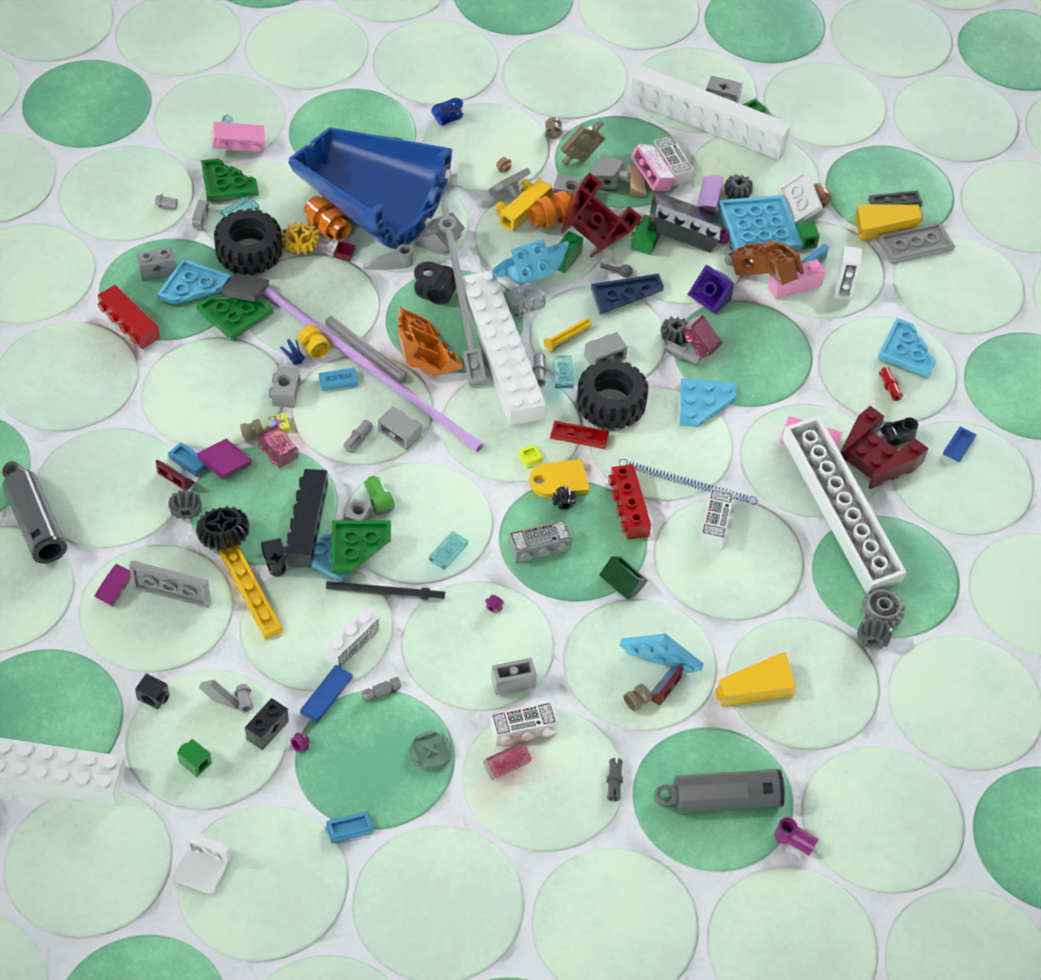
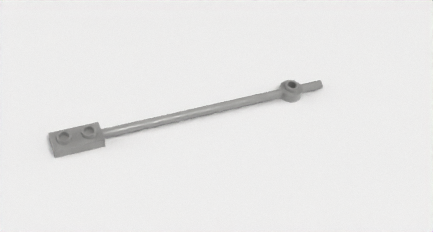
[439,201,488,386]

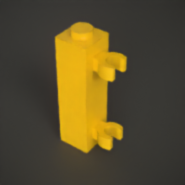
[495,179,552,232]

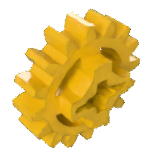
[282,221,319,255]

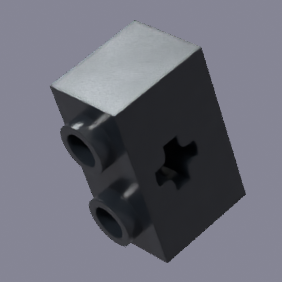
[245,698,289,751]

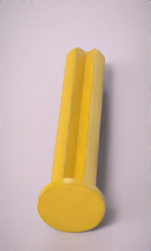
[543,318,592,352]

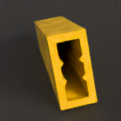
[855,204,923,241]
[715,652,796,707]

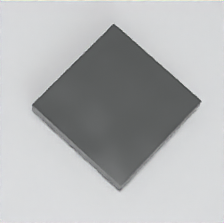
[221,273,269,302]

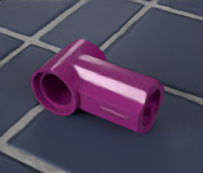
[774,817,819,856]

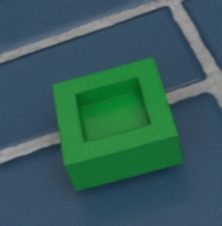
[743,98,766,113]

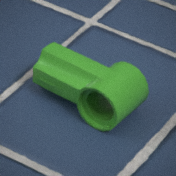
[364,475,395,514]

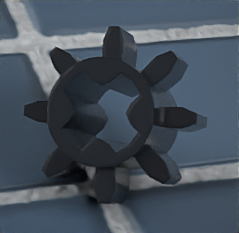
[552,486,576,510]

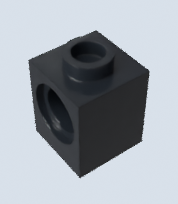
[135,673,170,710]

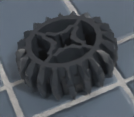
[196,505,250,551]

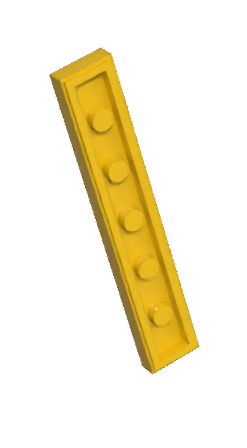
[218,545,283,640]

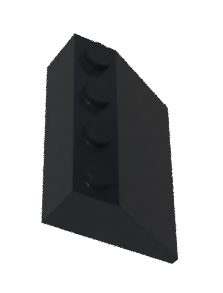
[647,191,721,253]

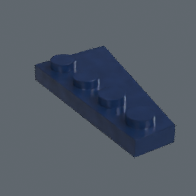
[591,273,664,314]

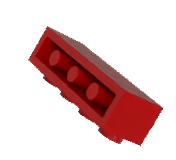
[97,285,160,349]
[608,464,651,540]

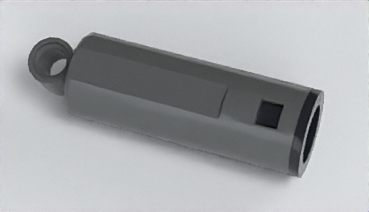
[2,461,67,564]
[653,769,785,814]

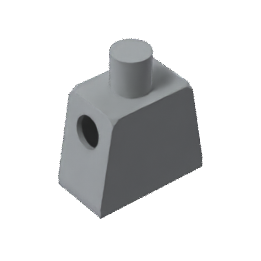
[590,155,631,189]

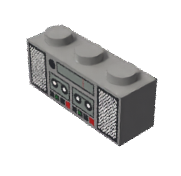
[508,520,572,563]

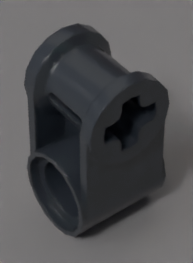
[880,417,919,447]
[261,538,286,577]

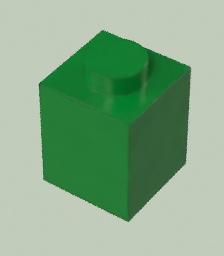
[796,221,820,249]
[177,738,212,777]

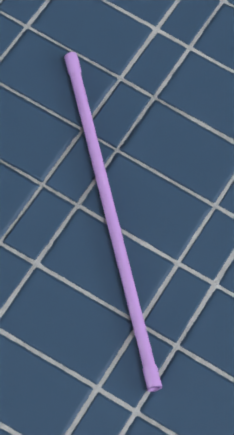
[264,287,483,452]

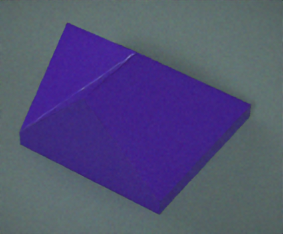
[687,265,734,314]

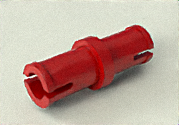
[879,367,903,401]

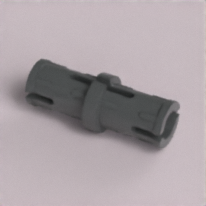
[606,758,623,802]

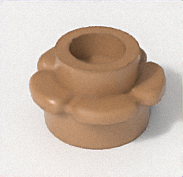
[496,157,512,172]

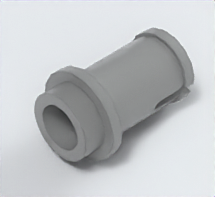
[155,194,178,209]
[234,684,253,712]

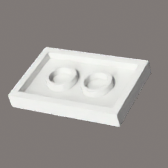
[777,170,823,226]

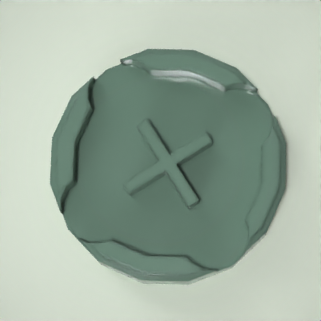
[410,731,452,772]

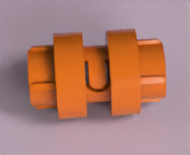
[528,190,572,229]
[304,196,351,241]

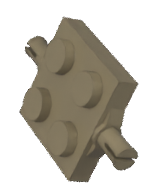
[560,119,606,166]

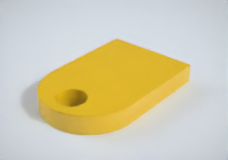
[529,459,590,498]

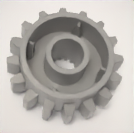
[860,588,905,629]

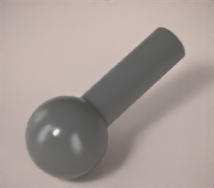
[600,261,633,277]

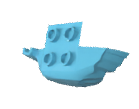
[492,239,569,284]

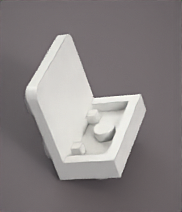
[173,832,231,894]

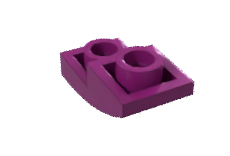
[94,563,131,607]

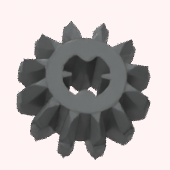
[724,173,753,199]
[660,316,691,346]
[168,490,202,519]
[857,618,892,649]

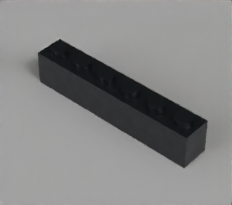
[284,469,329,568]

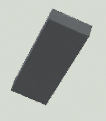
[868,190,923,207]

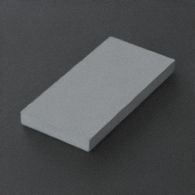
[877,222,955,264]
[129,560,211,608]

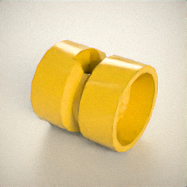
[297,324,330,359]

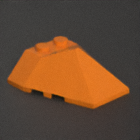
[398,307,463,376]

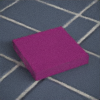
[197,438,252,480]

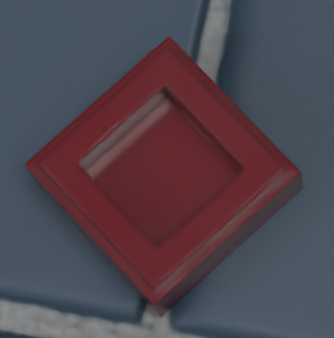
[333,241,356,262]

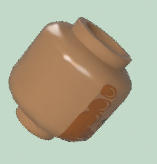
[813,183,831,208]

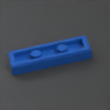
[300,665,353,723]

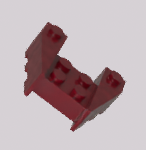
[561,172,642,258]
[840,406,929,489]

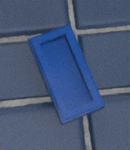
[943,426,977,463]

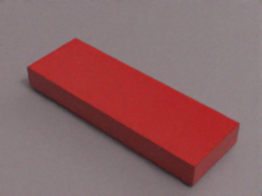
[550,420,609,449]

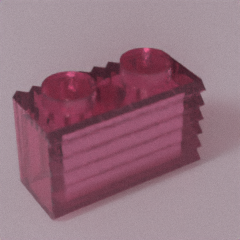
[681,314,723,358]
[257,424,299,468]
[483,741,532,780]

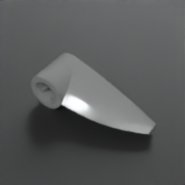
[363,244,413,270]

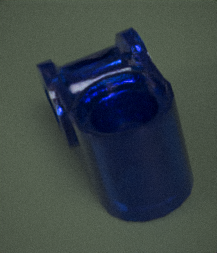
[431,98,463,125]

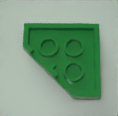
[201,158,259,201]
[196,296,273,341]
[331,520,391,574]

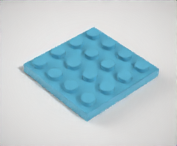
[717,195,803,252]

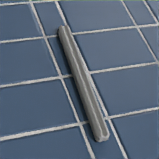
[325,316,406,382]

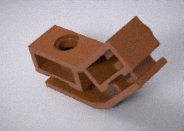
[731,240,804,285]

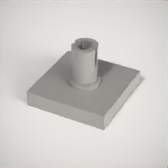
[488,167,531,200]

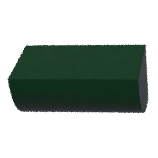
[599,556,648,599]

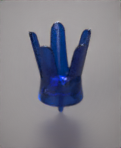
[280,339,305,365]

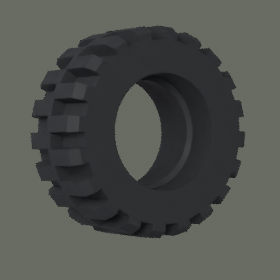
[214,209,283,275]
[576,359,648,430]

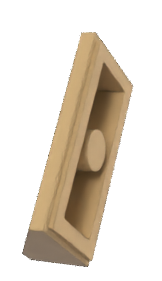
[627,164,647,197]

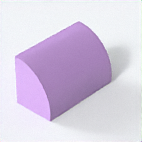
[696,175,724,213]

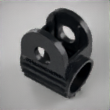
[414,261,456,304]

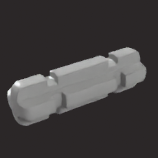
[362,677,401,702]

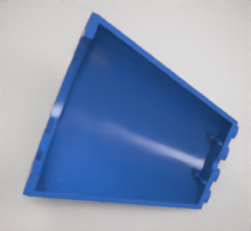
[288,127,452,249]

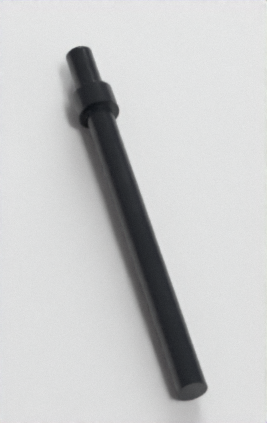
[326,581,446,600]

